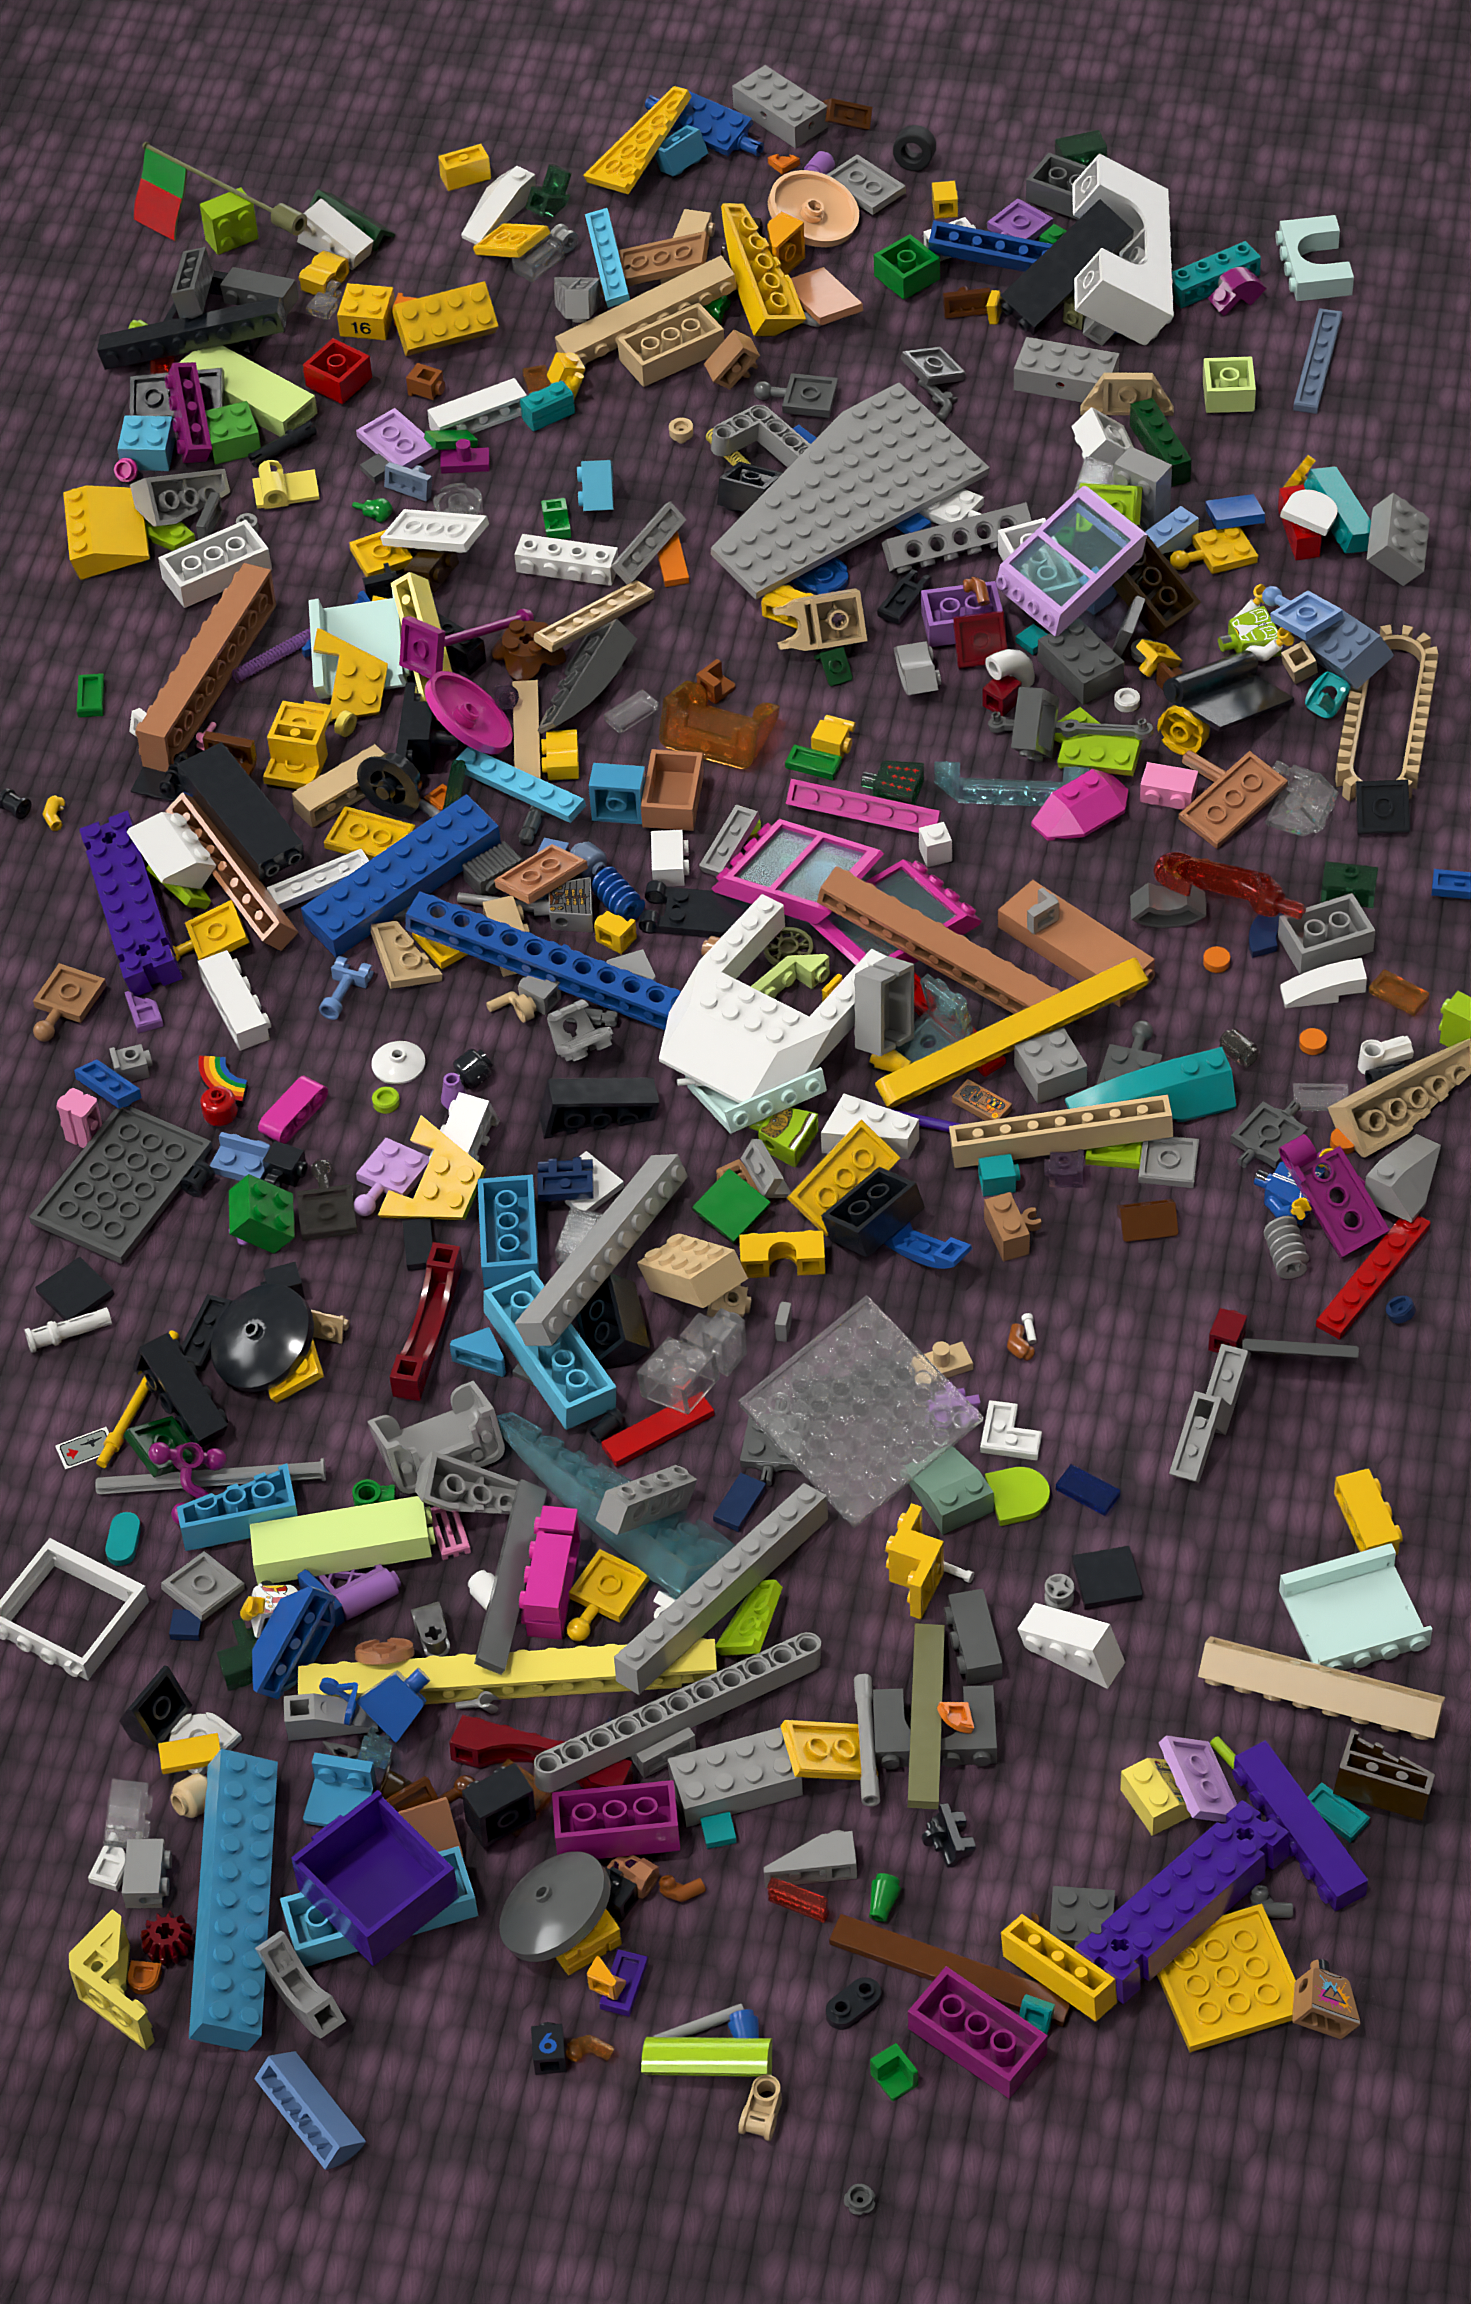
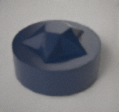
[1386,1295,1416,1323]

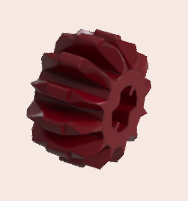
[140,1911,194,1966]

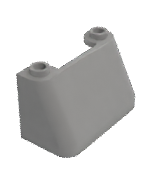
[367,1381,505,1494]

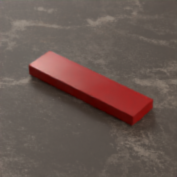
[601,1391,715,1468]

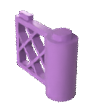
[316,1564,401,1621]

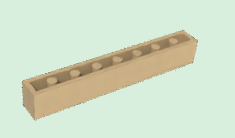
[555,256,737,365]
[949,1095,1173,1168]
[1198,1636,1445,1740]

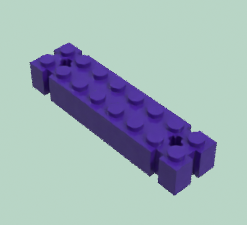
[79,810,183,996]
[1075,1800,1290,2004]

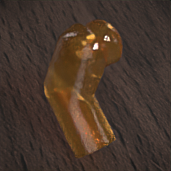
[566,2035,615,2061]

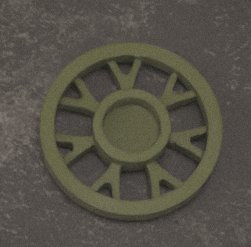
[764,927,813,966]

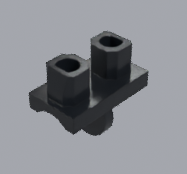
[921,1803,976,1868]

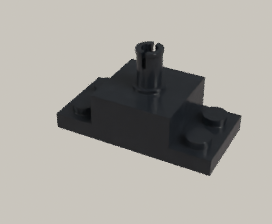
[396,683,460,774]

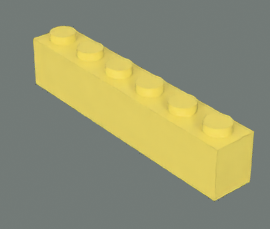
[391,572,452,721]

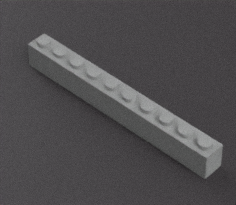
[515,1154,688,1346]
[614,1483,828,1695]

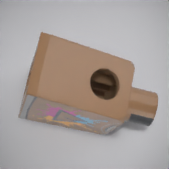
[1292,1959,1360,2039]

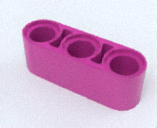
[258,1075,328,1144]

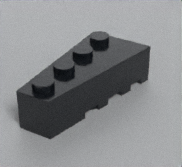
[539,1077,659,1139]
[133,1332,228,1448]

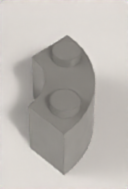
[894,641,941,695]

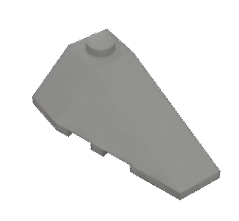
[1365,1134,1441,1223]

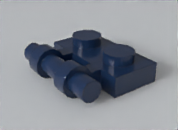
[537,1157,594,1202]

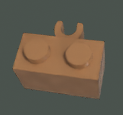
[704,330,760,390]
[984,1192,1041,1262]

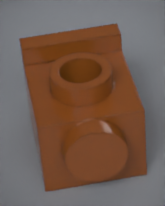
[406,363,445,400]

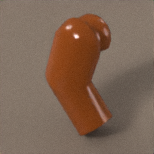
[963,577,990,606]

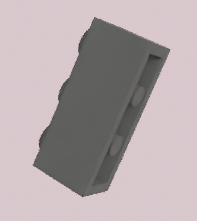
[220,267,299,315]
[944,1589,1002,1685]

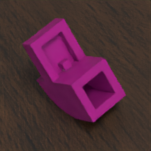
[1208,267,1267,316]

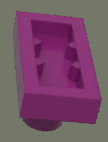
[440,439,490,474]

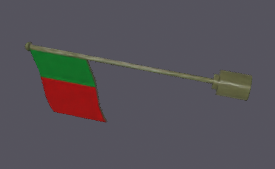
[134,142,307,241]

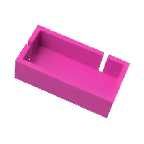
[519,1506,581,1640]

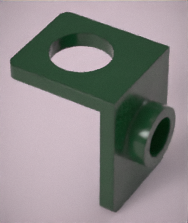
[814,647,852,686]

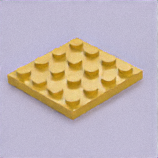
[1157,1904,1296,2052]

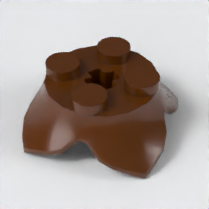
[491,619,566,681]

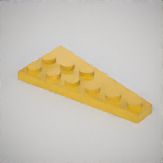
[583,86,692,194]

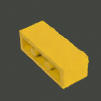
[1334,1468,1403,1555]

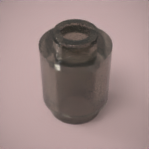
[1219,1029,1260,1067]

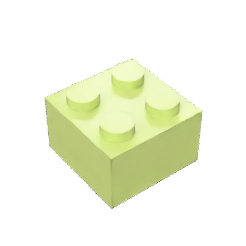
[1203,357,1256,413]

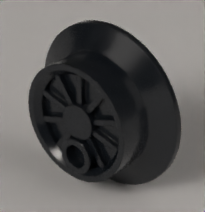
[357,753,422,817]

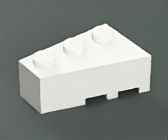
[1018,1603,1125,1689]

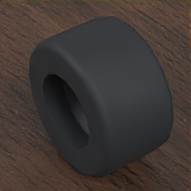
[893,125,936,171]

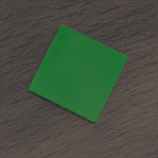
[692,1168,771,1244]

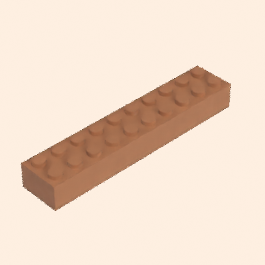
[135,563,276,772]

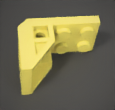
[69,1909,155,2050]

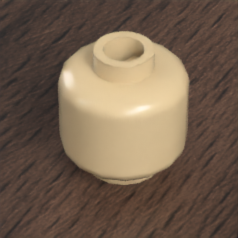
[170,1773,207,1818]

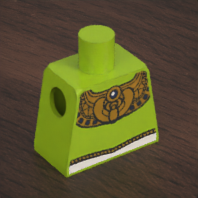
[749,1107,819,1167]

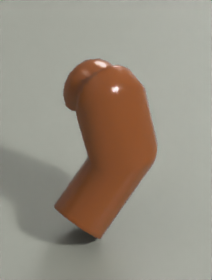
[1007,1324,1035,1361]
[659,1875,706,1902]

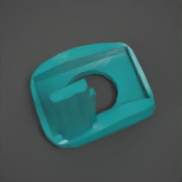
[1305,672,1351,719]

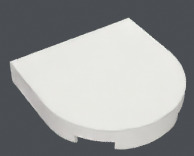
[1280,490,1337,536]
[169,1712,242,1775]

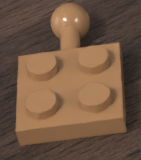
[33,963,107,1042]

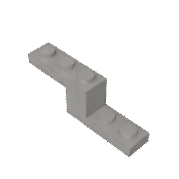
[1169,1344,1251,1483]

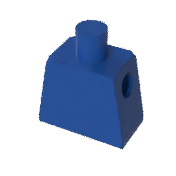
[356,1668,430,1743]

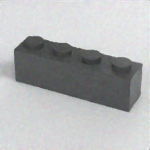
[171,247,214,319]

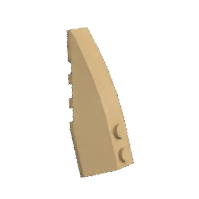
[1327,1039,1471,1157]

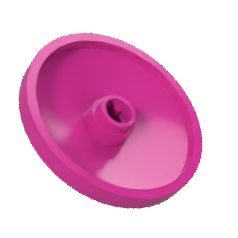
[425,671,513,754]

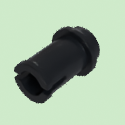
[588,1408,626,1444]

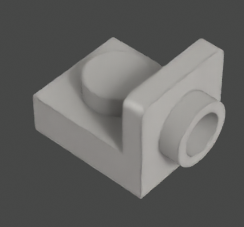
[1027,888,1060,934]

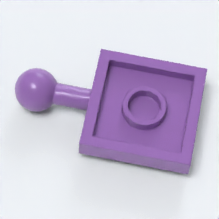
[987,198,1053,240]

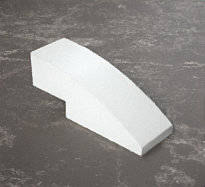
[1280,958,1367,1008]

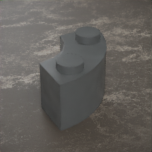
[1130,881,1206,928]

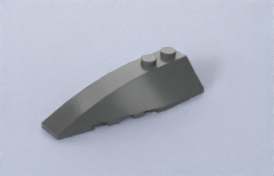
[538,619,637,733]

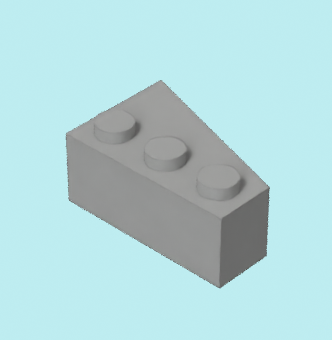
[554,277,601,323]

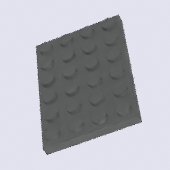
[29,1106,213,1264]

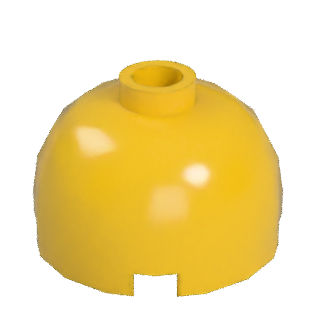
[1157,705,1210,755]

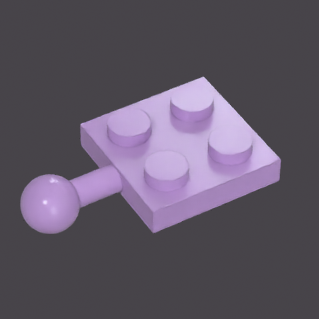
[354,1138,429,1216]

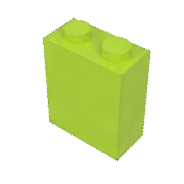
[1439,991,1471,1047]

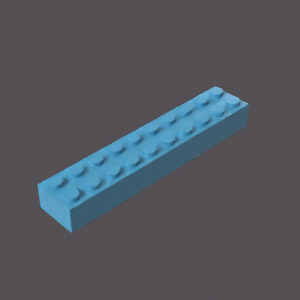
[189,1748,278,2051]

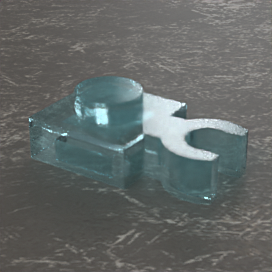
[357,1727,393,1769]

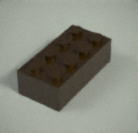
[1093,524,1201,640]

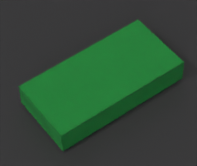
[424,430,478,450]
[77,673,105,718]
[785,744,842,780]

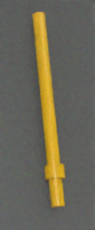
[96,1331,179,1468]

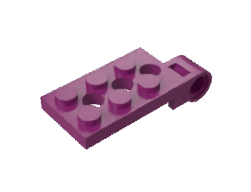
[1278,1134,1390,1259]

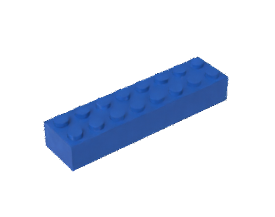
[301,794,501,958]

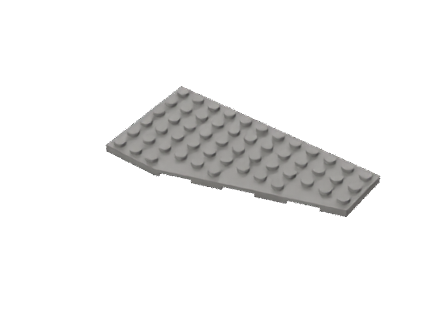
[711,383,990,599]

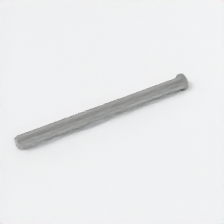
[95,1458,326,1495]

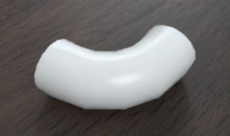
[985,649,1035,687]

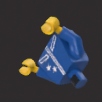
[1254,1148,1333,1226]

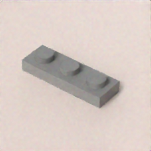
[699,805,760,876]

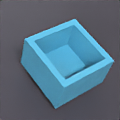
[117,416,176,471]

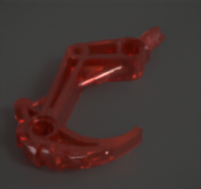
[1154,852,1306,919]

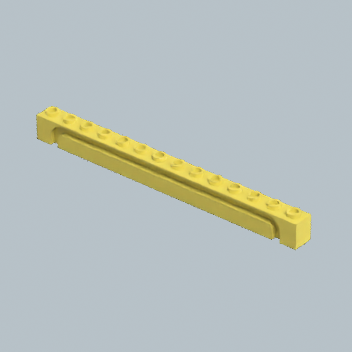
[298,1638,717,1704]

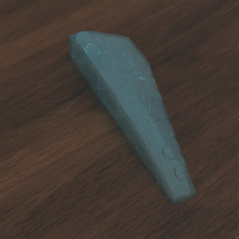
[496,1412,736,1599]

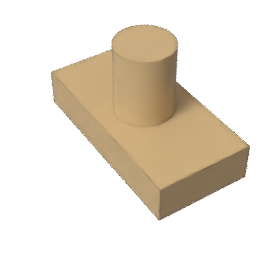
[910,1341,973,1387]

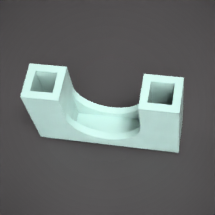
[1275,215,1354,301]

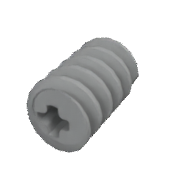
[1264,1216,1309,1279]

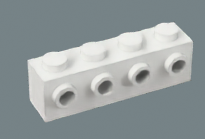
[514,534,618,586]

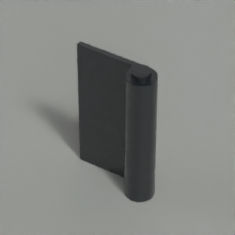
[1163,650,1295,731]

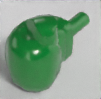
[352,498,393,523]

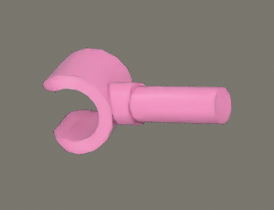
[196,722,216,750]

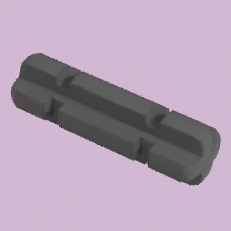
[518,805,545,845]
[566,1008,618,1027]

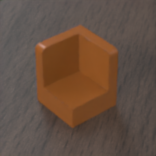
[696,659,736,704]

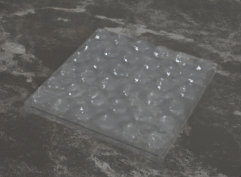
[738,1295,983,1529]

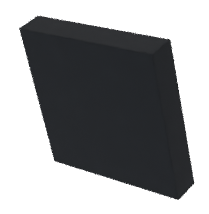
[1355,779,1410,834]
[35,1257,114,1321]
[1072,1546,1143,1610]

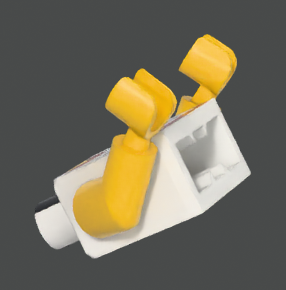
[240,1580,334,1638]

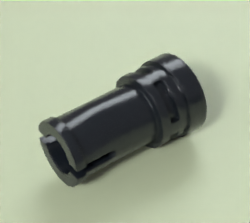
[1365,1061,1406,1085]

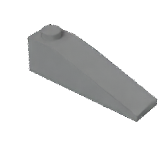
[130,469,230,527]
[415,1451,519,1514]

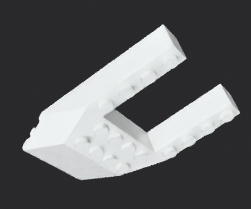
[659,894,887,1103]

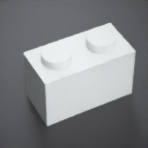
[651,830,689,887]

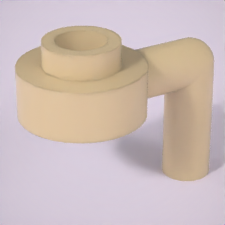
[486,991,537,1023]

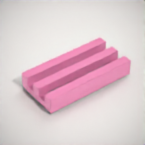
[431,1506,471,1560]

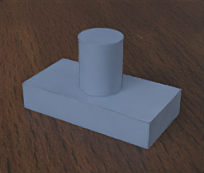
[384,462,432,501]

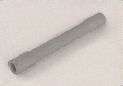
[854,1674,880,1807]

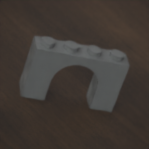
[873,1685,997,1769]

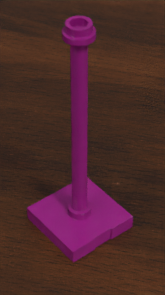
[399,609,534,679]

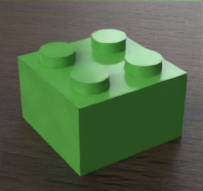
[205,401,261,465]

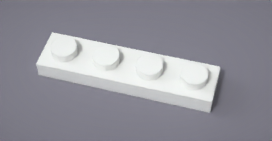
[267,849,369,910]

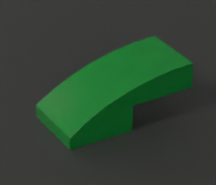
[541,498,571,539]

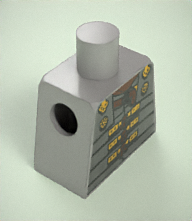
[534,877,593,932]

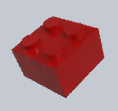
[303,338,372,404]

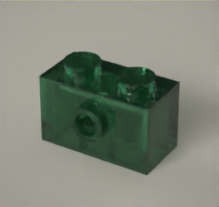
[1321,861,1378,908]

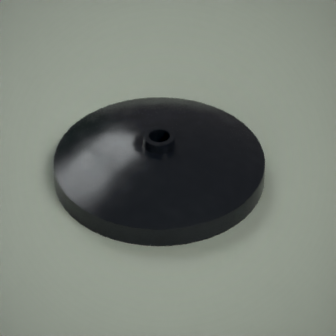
[211,1284,314,1392]

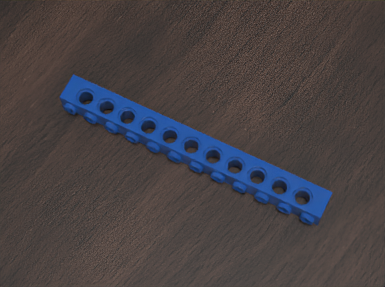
[406,891,681,1030]

